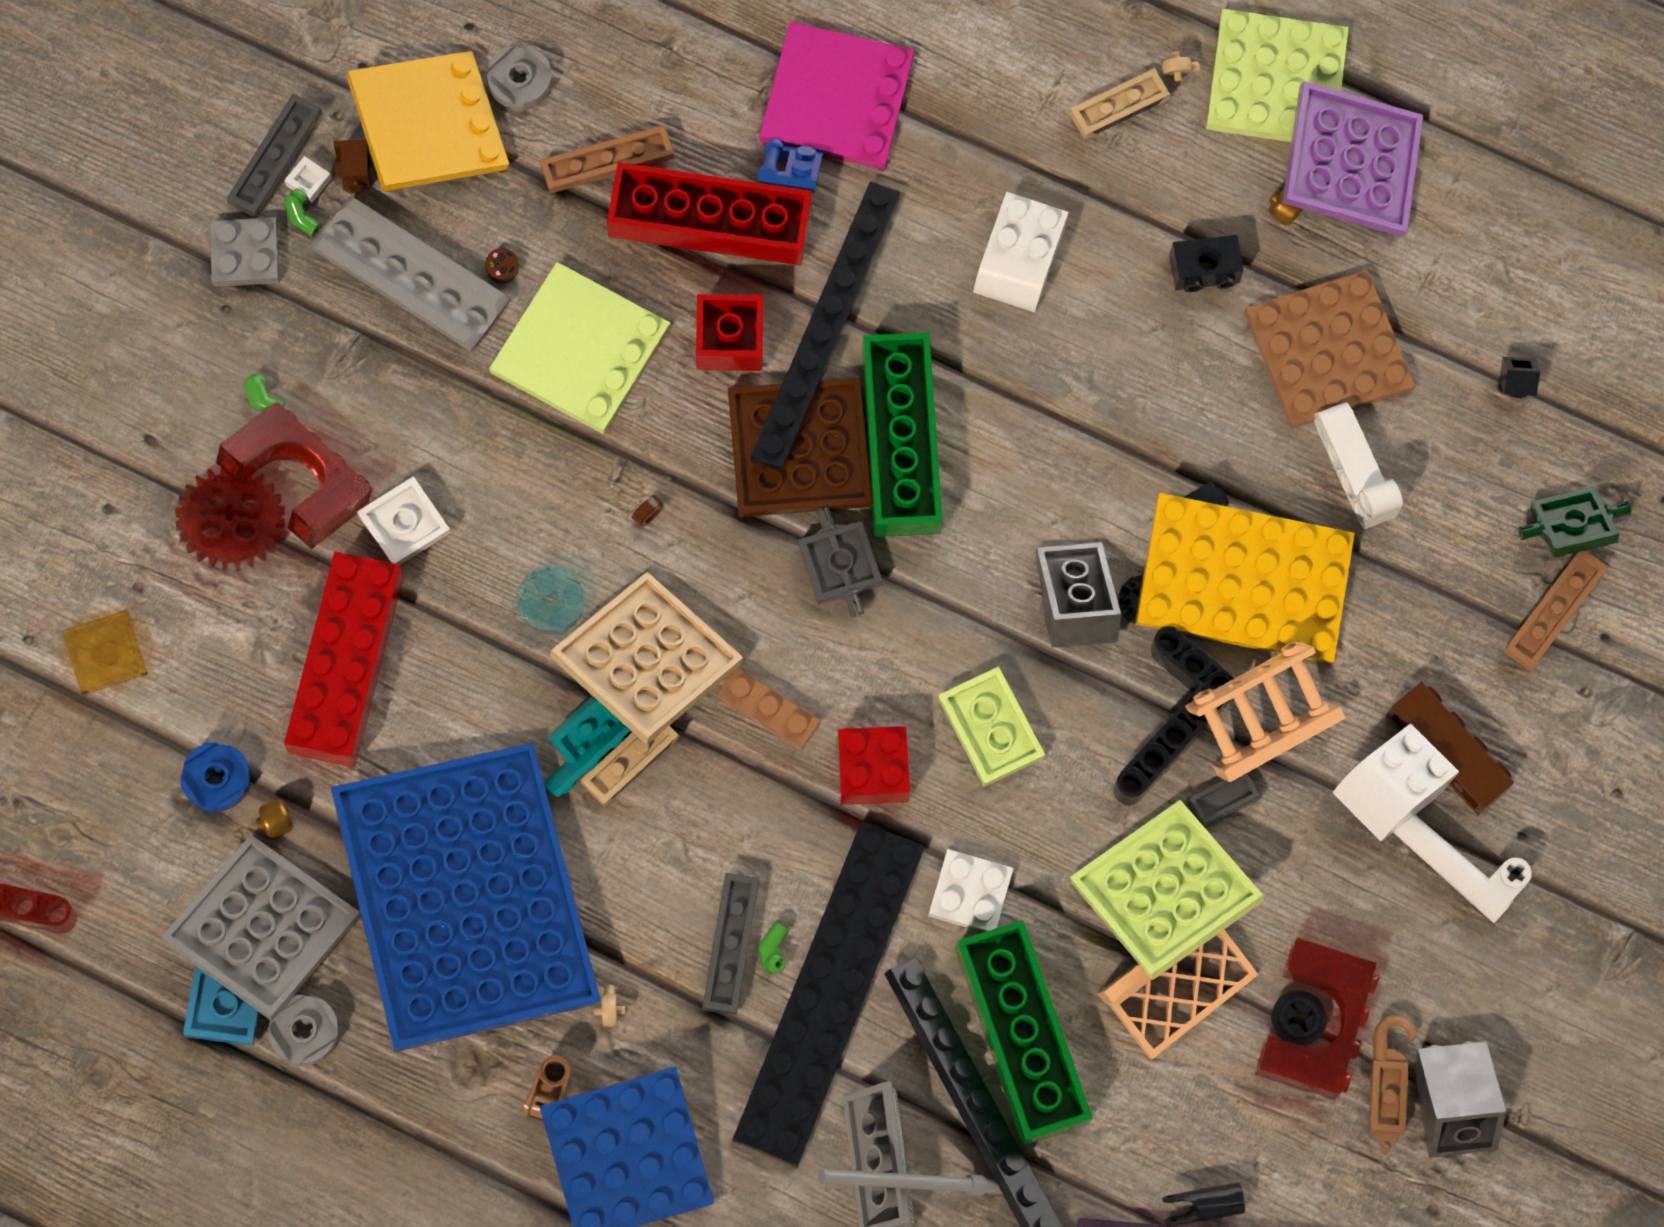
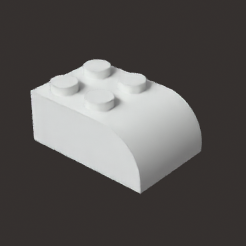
[973,192,1069,313]
[1333,723,1459,842]

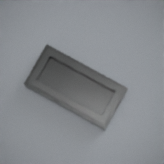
[1185,773,1262,828]

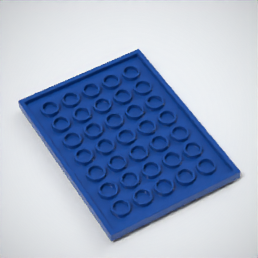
[331,743,601,1053]

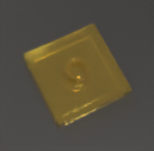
[62,610,148,696]

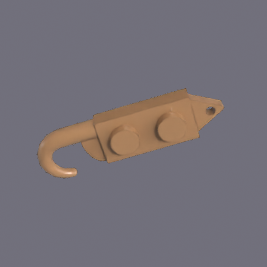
[1368,1015,1415,1155]

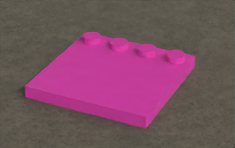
[759,22,914,170]

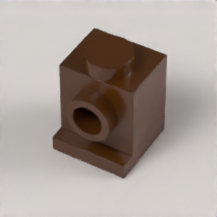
[334,139,371,193]

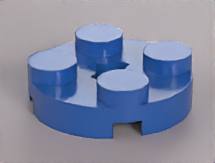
[181,743,251,813]

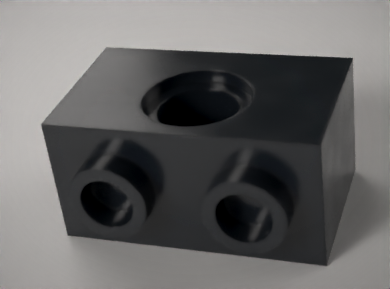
[1169,235,1244,292]

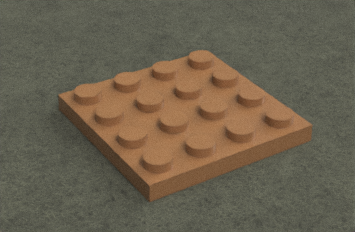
[1244,270,1415,429]

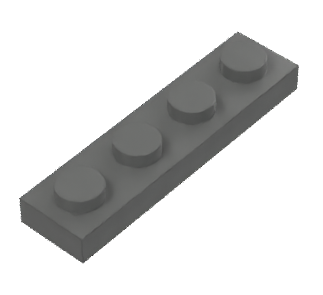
[226,94,322,218]
[702,873,759,1015]

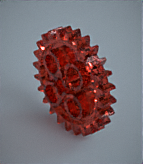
[175,465,286,571]

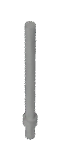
[818,1169,1002,1196]

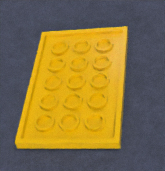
[1135,493,1355,664]

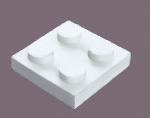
[357,476,451,565]
[928,849,1013,932]

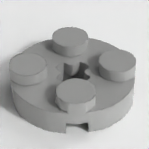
[487,46,552,112]
[268,995,339,1067]

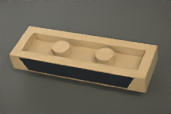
[1069,68,1170,140]
[581,726,679,807]

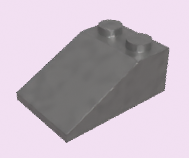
[1036,542,1121,648]

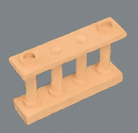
[1185,641,1346,782]

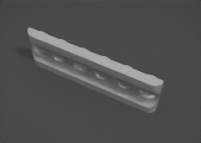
[310,197,509,352]

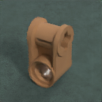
[522,1055,572,1119]

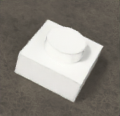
[284,156,332,203]

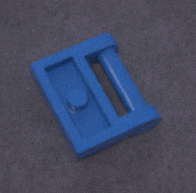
[757,138,823,193]

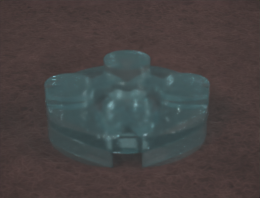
[517,566,585,635]

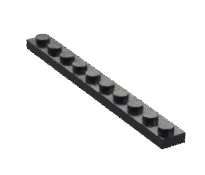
[751,181,900,472]
[884,958,1062,1227]

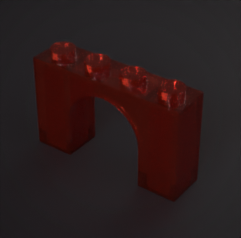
[216,402,373,550]
[1254,938,1379,1100]

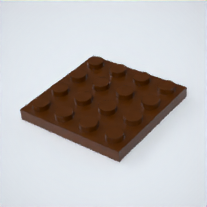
[728,378,872,517]

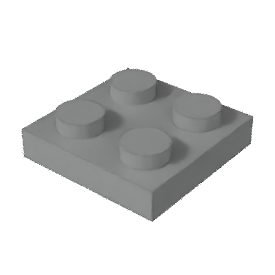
[210,217,279,287]

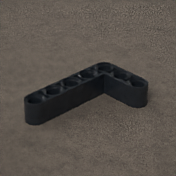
[1113,626,1234,805]

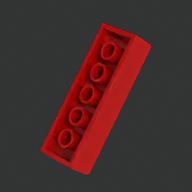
[607,162,812,266]
[284,551,404,768]

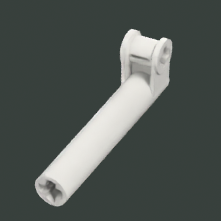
[1393,815,1532,923]

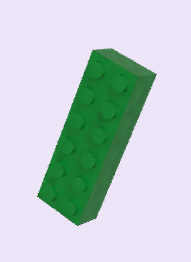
[862,333,943,537]
[955,920,1093,1146]

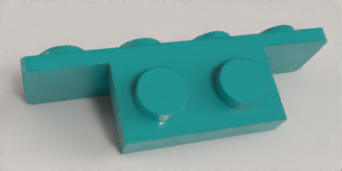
[544,696,631,797]

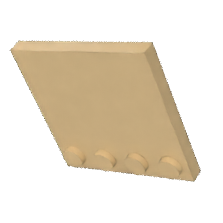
[550,572,743,745]

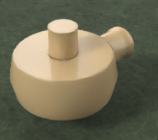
[1162,51,1200,82]
[594,985,625,1027]

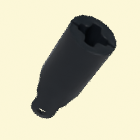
[1162,1182,1245,1226]

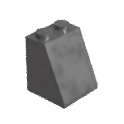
[1414,1041,1506,1158]

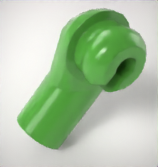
[284,189,322,237]
[244,373,285,417]
[758,922,789,974]

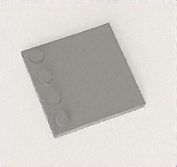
[161,835,360,1021]

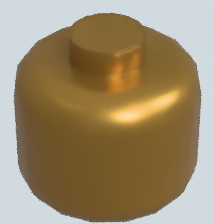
[1268,190,1303,226]
[256,800,293,838]

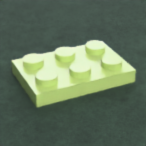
[938,666,1045,787]

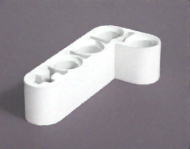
[1314,402,1403,529]

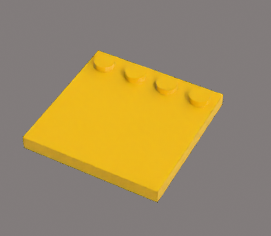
[347,51,509,192]

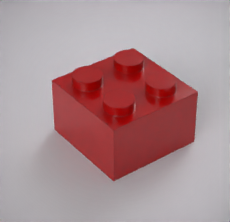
[696,294,763,371]
[837,726,910,805]

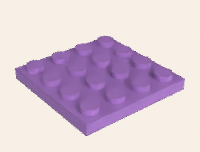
[1282,81,1423,237]

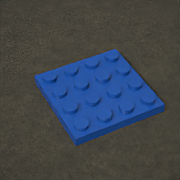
[539,1066,714,1227]

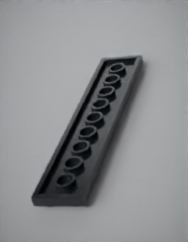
[732,821,925,1168]

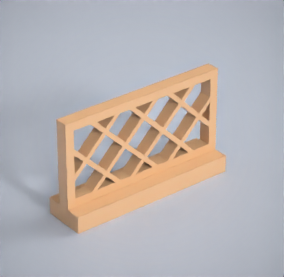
[1097,930,1259,1059]

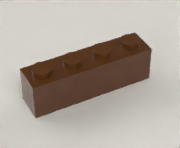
[1386,681,1514,816]

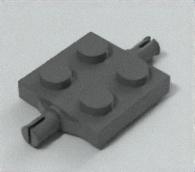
[798,507,883,617]

